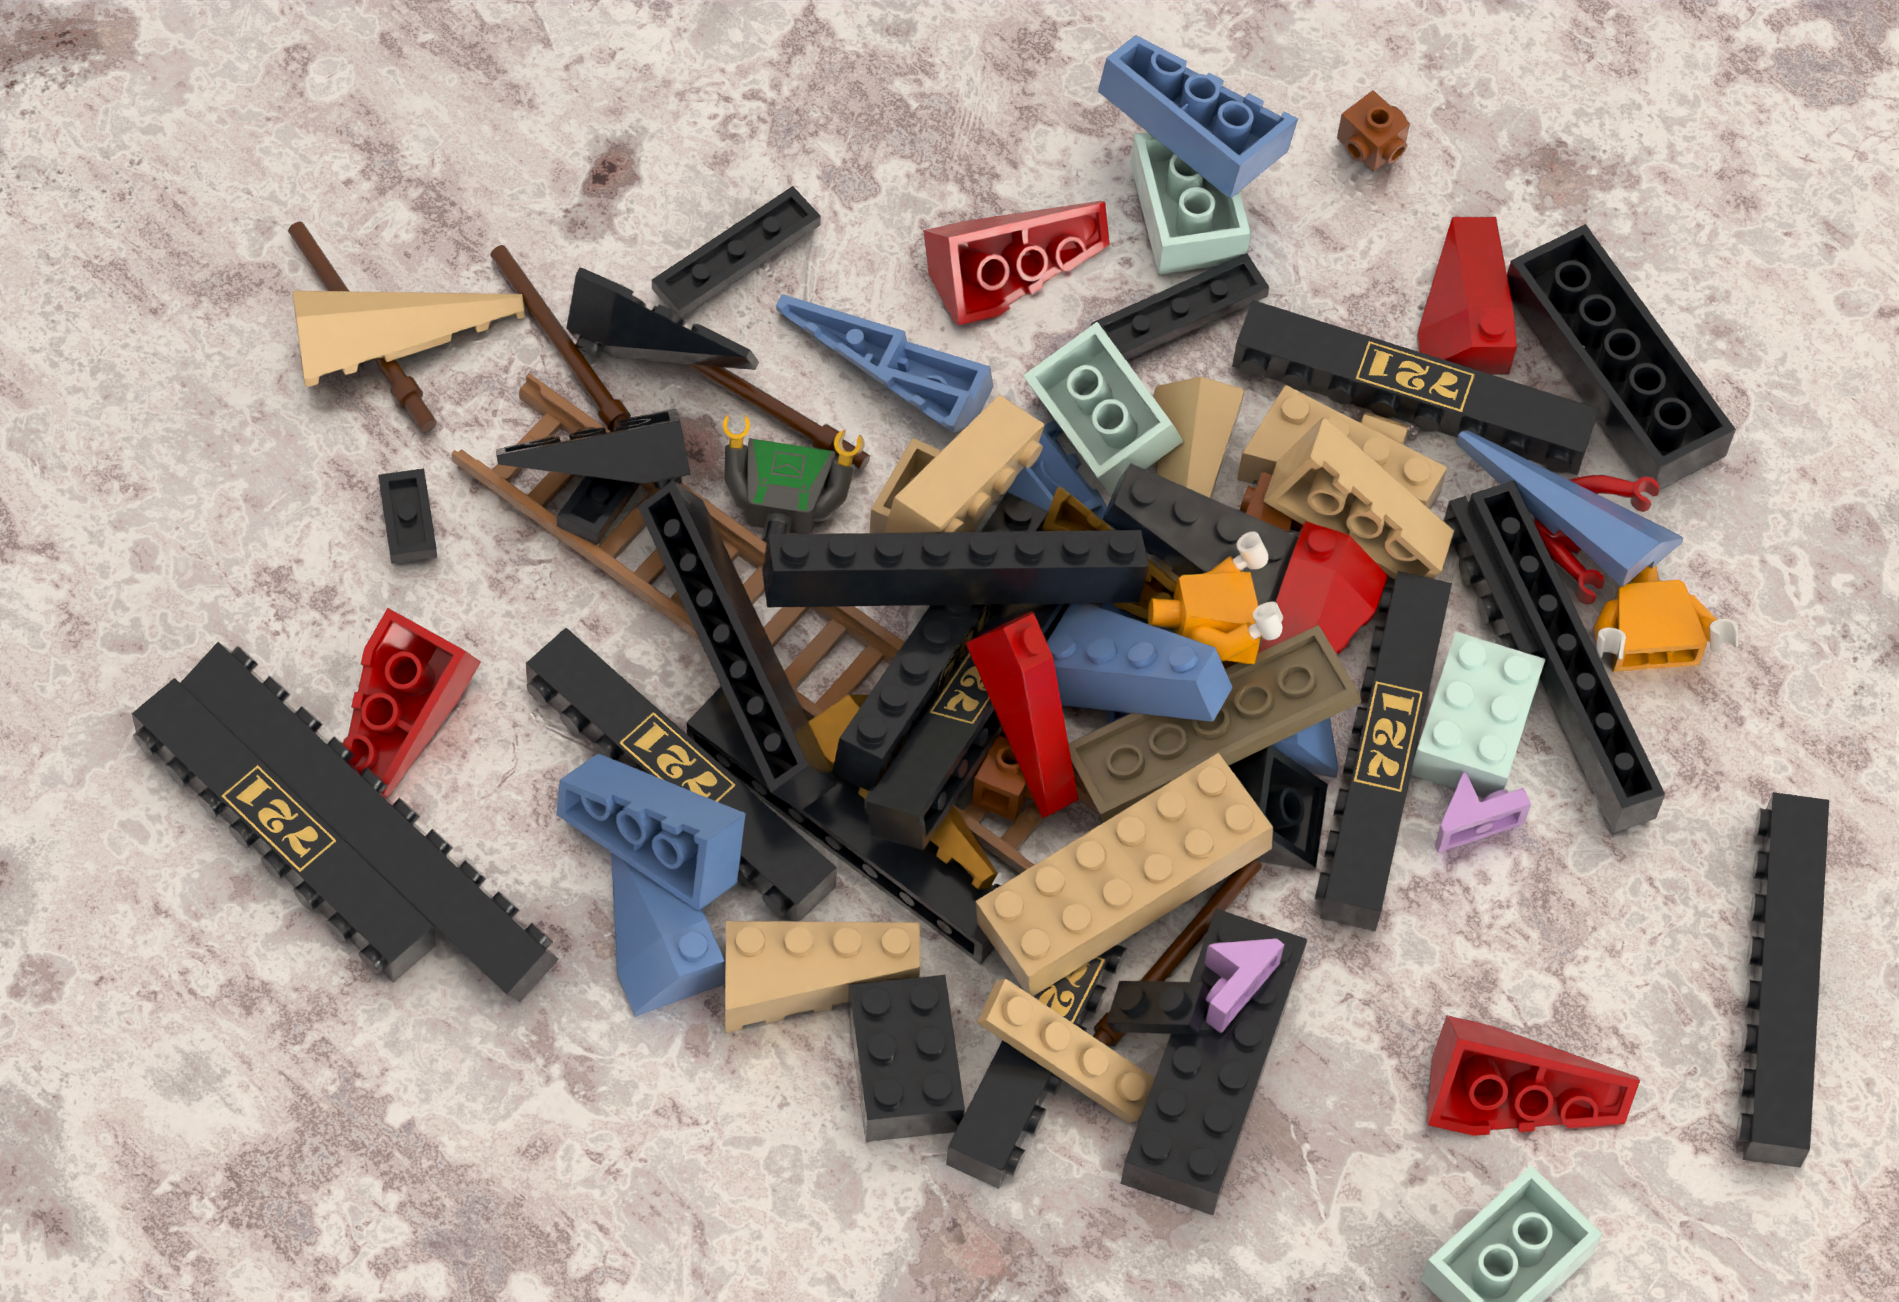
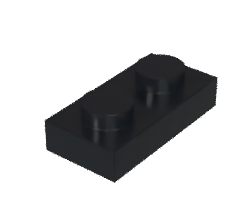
[378,468,437,564]
[557,476,641,545]
[1106,981,1210,1034]

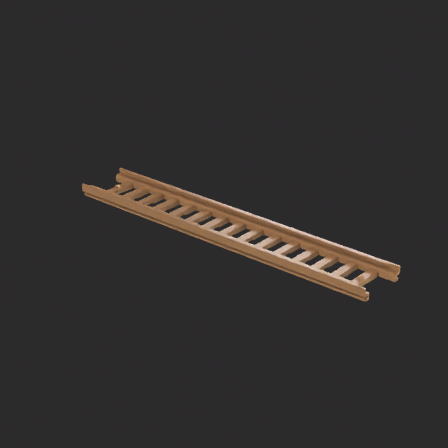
[451,373,1098,874]

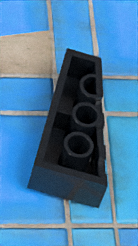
[1103,463,1299,606]

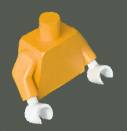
[1148,532,1283,664]
[1592,566,1739,672]

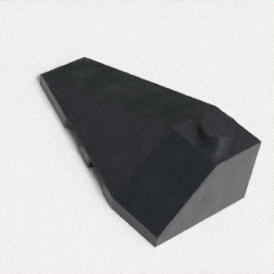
[566,267,759,370]
[496,409,691,488]

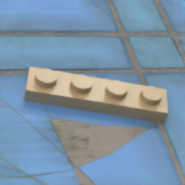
[977,978,1155,1123]

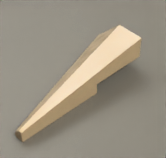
[292,291,525,387]
[1153,376,1245,582]

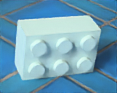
[1130,132,1251,275]
[1023,322,1184,495]
[1411,631,1545,798]
[1421,1165,1603,1302]

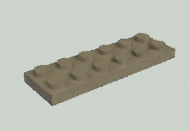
[1068,625,1361,823]

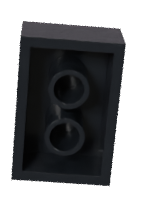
[847,975,965,1142]

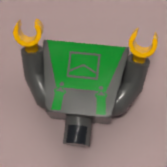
[723,415,865,543]

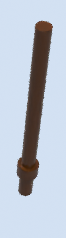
[288,221,437,432]
[490,245,631,431]
[684,364,870,471]
[1093,858,1262,1047]

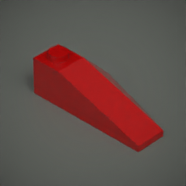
[923,201,1110,325]
[1417,217,1517,375]
[1258,521,1388,654]
[343,608,481,797]
[966,611,1078,818]
[1426,1015,1640,1136]

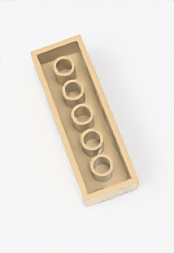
[975,752,1273,996]

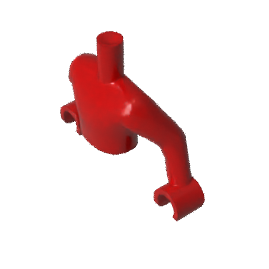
[1533,475,1659,605]

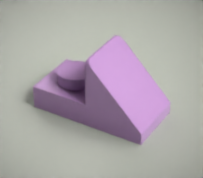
[1435,772,1531,853]
[1204,939,1284,1033]

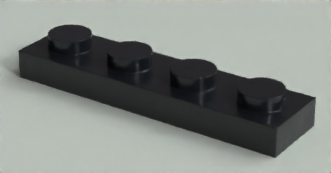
[651,186,821,318]
[1091,253,1269,360]
[1443,496,1539,656]

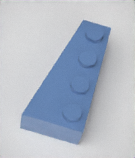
[1098,35,1298,199]
[1047,603,1233,722]
[556,753,746,911]

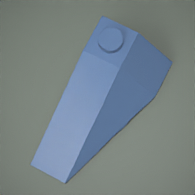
[611,852,725,1017]

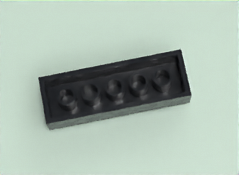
[1507,224,1736,490]
[1120,908,1308,1215]

